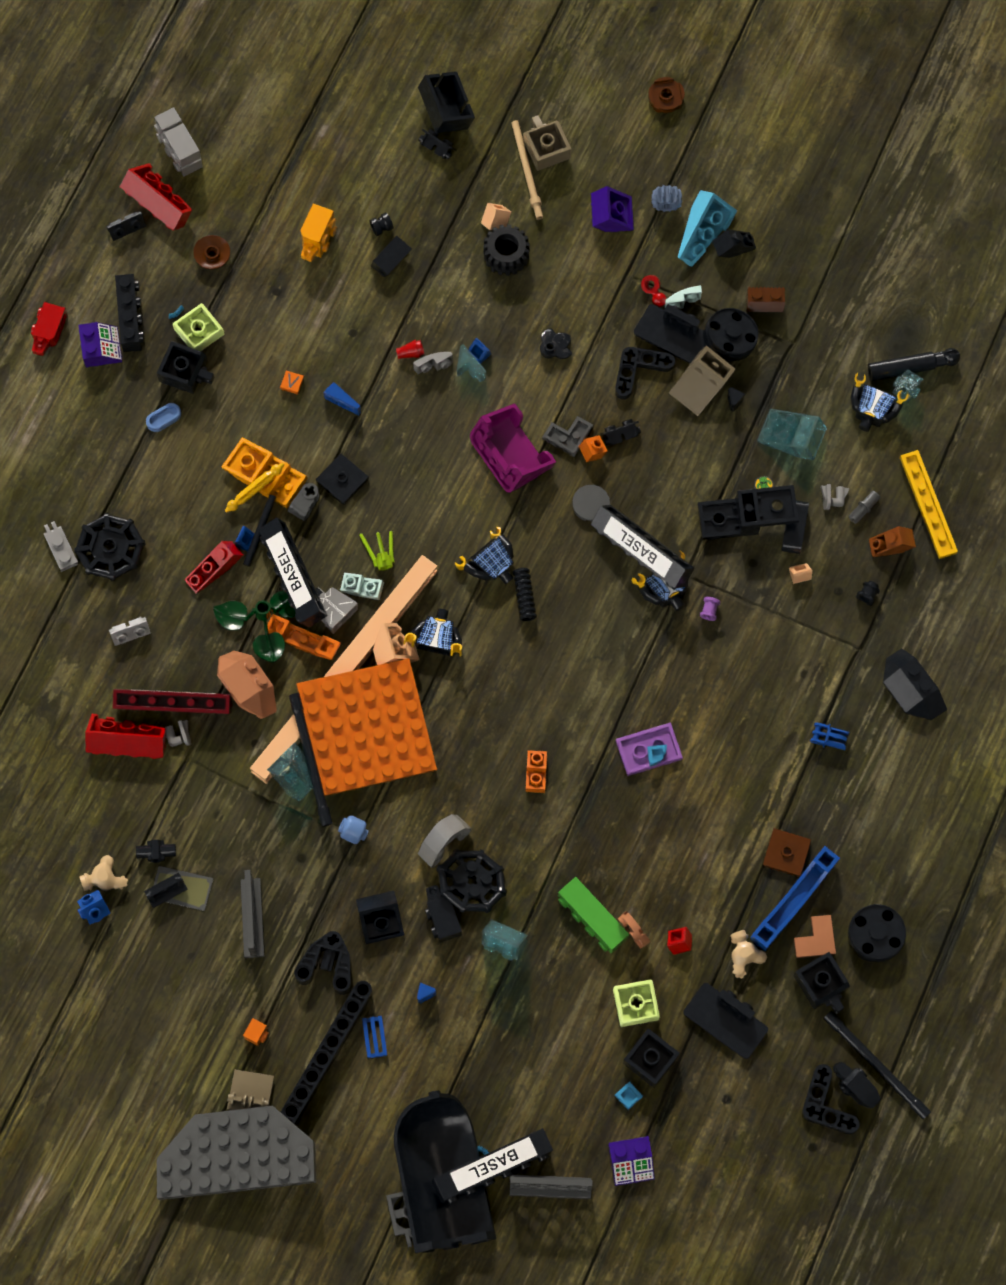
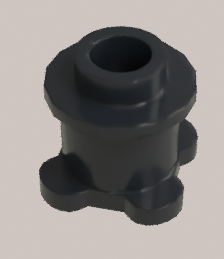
[856,581,880,606]

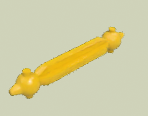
[225,463,284,513]

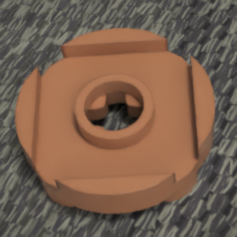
[617,911,650,949]

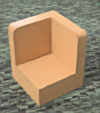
[481,203,511,230]

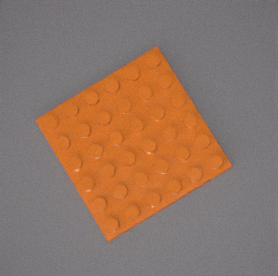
[296,658,437,796]

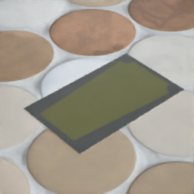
[154,866,213,911]

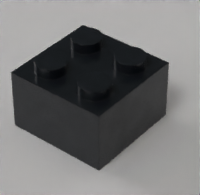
[623,1029,680,1088]

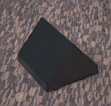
[727,387,745,412]

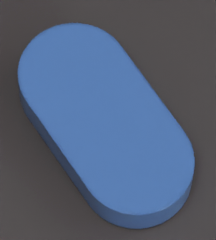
[146,403,181,432]

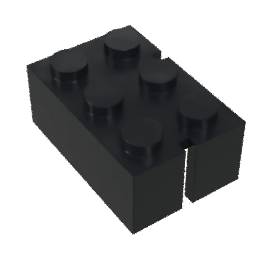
[418,71,475,133]

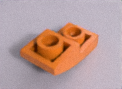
[526,751,547,793]

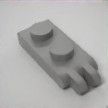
[44,521,78,572]

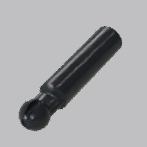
[867,348,960,381]

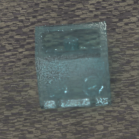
[267,743,313,802]

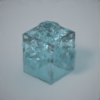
[892,370,923,402]

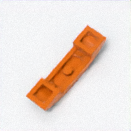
[264,614,341,660]

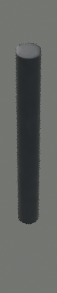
[243,495,276,567]

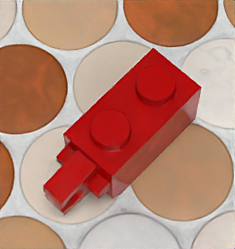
[31,302,68,356]

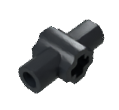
[136,840,176,863]

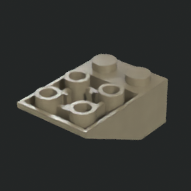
[669,346,735,416]

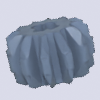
[652,185,682,212]

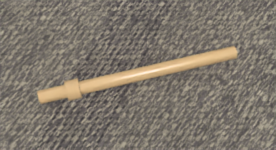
[511,120,543,220]

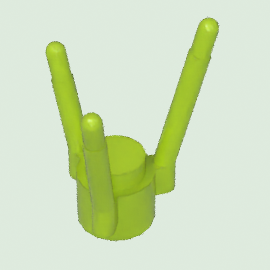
[359,531,395,570]

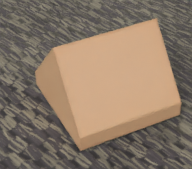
[789,563,812,584]

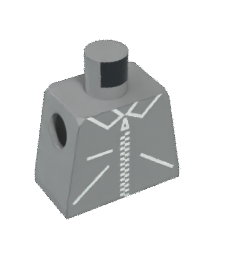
[316,587,358,634]

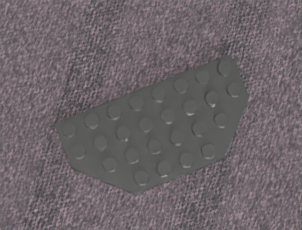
[157,1106,317,1200]

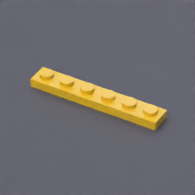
[900,450,958,559]

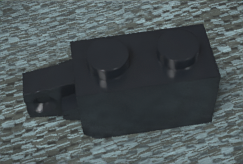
[424,885,462,943]

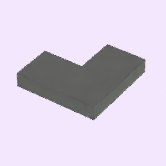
[542,416,593,457]

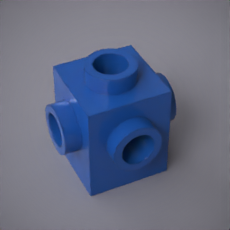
[77,890,111,925]

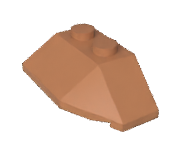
[217,651,277,719]

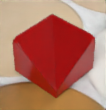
[667,927,692,954]

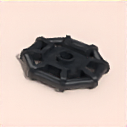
[74,513,146,581]
[436,849,507,913]

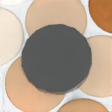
[572,485,610,522]

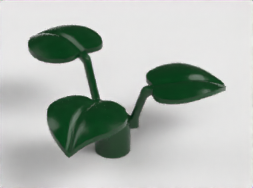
[213,590,296,663]

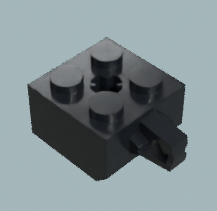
[157,341,215,394]
[793,952,850,1014]

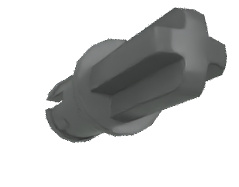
[849,490,881,524]

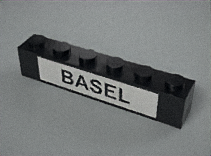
[591,505,695,589]
[259,518,328,627]
[432,1128,553,1204]

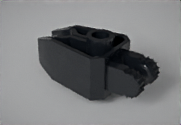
[832,1062,881,1109]

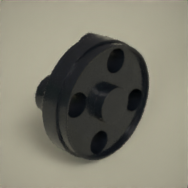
[703,308,759,362]
[848,904,906,963]

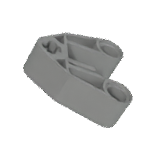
[418,814,472,868]

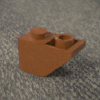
[869,526,916,557]

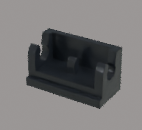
[371,236,412,277]

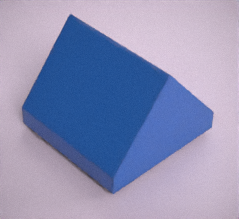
[467,338,491,364]
[235,526,255,552]
[417,983,436,1004]

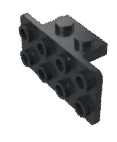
[634,304,707,364]
[683,983,768,1059]

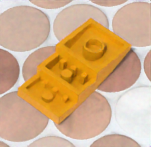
[222,437,308,508]

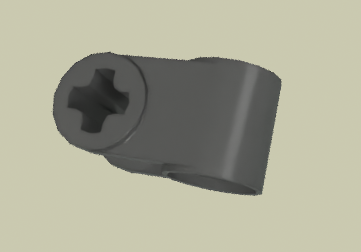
[288,483,319,521]

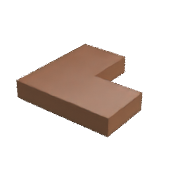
[794,915,836,959]

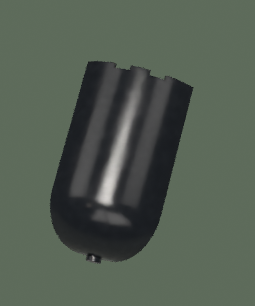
[394,1090,496,1254]

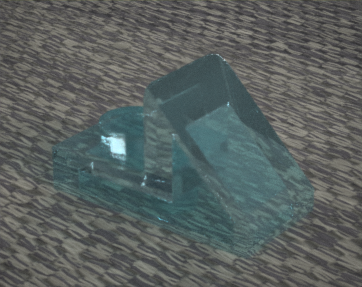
[457,344,486,382]

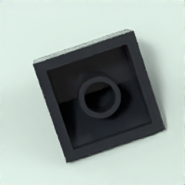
[356,891,404,944]

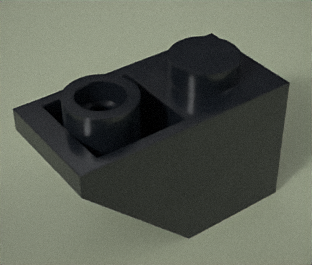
[712,229,756,258]

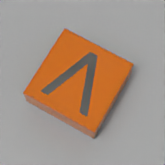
[280,371,304,394]

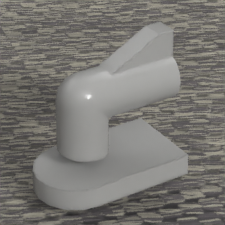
[820,484,849,510]
[165,720,191,747]

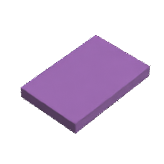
[615,722,683,776]

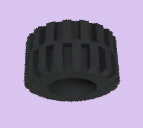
[483,224,530,276]

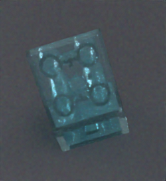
[757,409,827,460]
[482,919,528,961]

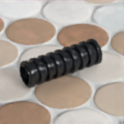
[513,568,537,621]

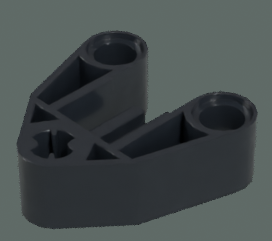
[294,931,351,995]

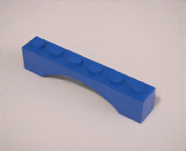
[750,846,840,952]

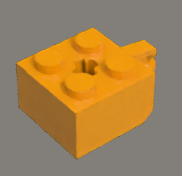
[301,203,337,262]

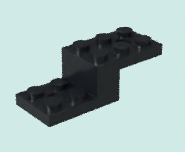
[697,485,799,540]

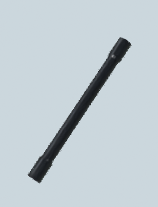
[289,693,333,827]
[823,1010,931,1120]

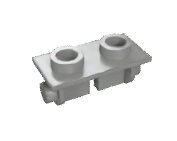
[109,617,151,646]

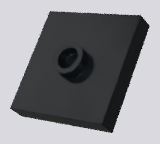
[316,454,369,505]

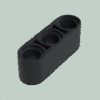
[781,500,809,554]

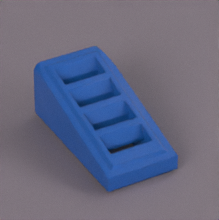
[323,382,361,415]

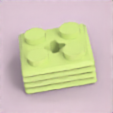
[173,303,224,351]
[613,980,660,1027]

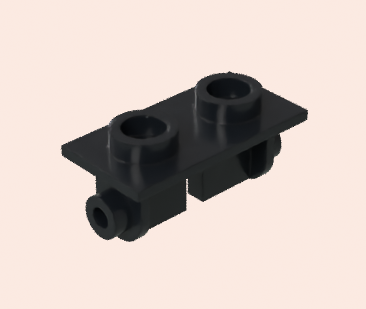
[418,129,457,160]
[106,211,146,241]
[600,419,641,446]
[144,872,188,908]

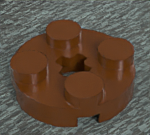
[648,77,685,113]

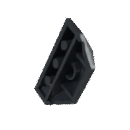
[883,648,947,721]

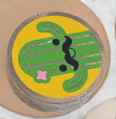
[754,476,773,489]

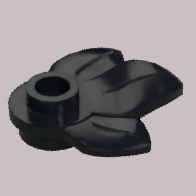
[540,328,572,359]

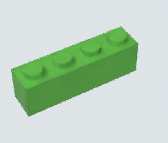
[558,877,629,953]

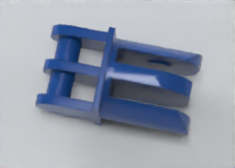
[810,723,850,750]

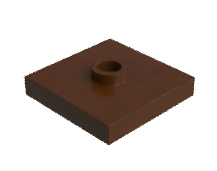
[763,828,811,877]

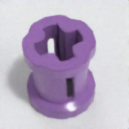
[700,597,721,621]

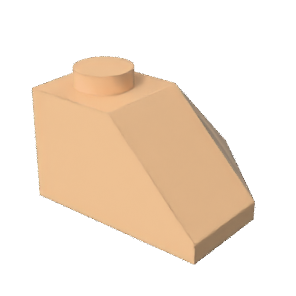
[373,623,419,665]

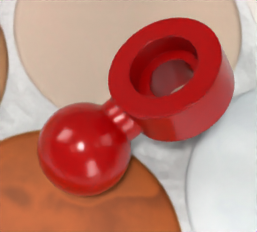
[641,275,667,307]

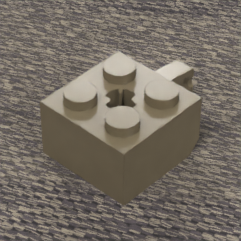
[523,115,571,171]

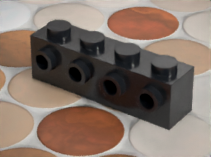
[115,274,144,352]

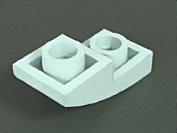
[665,285,702,309]
[340,573,384,600]

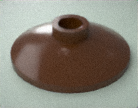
[193,235,230,270]

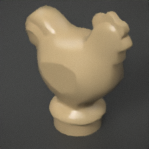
[79,855,128,891]
[730,930,767,979]

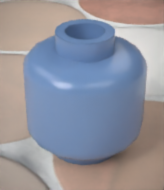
[338,816,369,844]

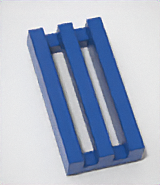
[362,1015,387,1059]

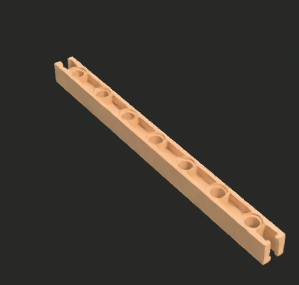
[250,555,438,784]

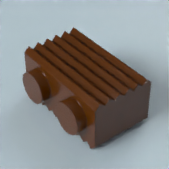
[746,287,785,312]

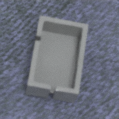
[154,107,203,177]

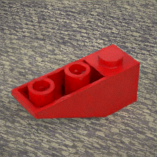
[185,541,243,594]

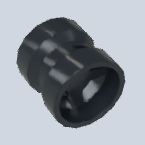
[369,212,394,236]

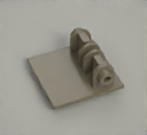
[227,1069,274,1110]

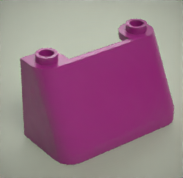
[470,403,556,492]

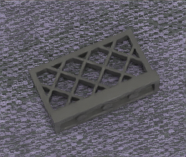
[241,870,264,958]
[510,1175,593,1199]

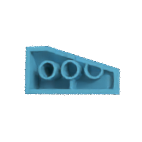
[678,190,737,266]

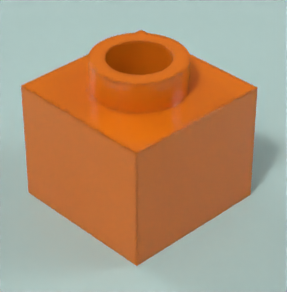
[579,435,608,462]
[243,1018,269,1046]

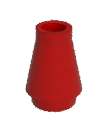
[396,339,424,359]

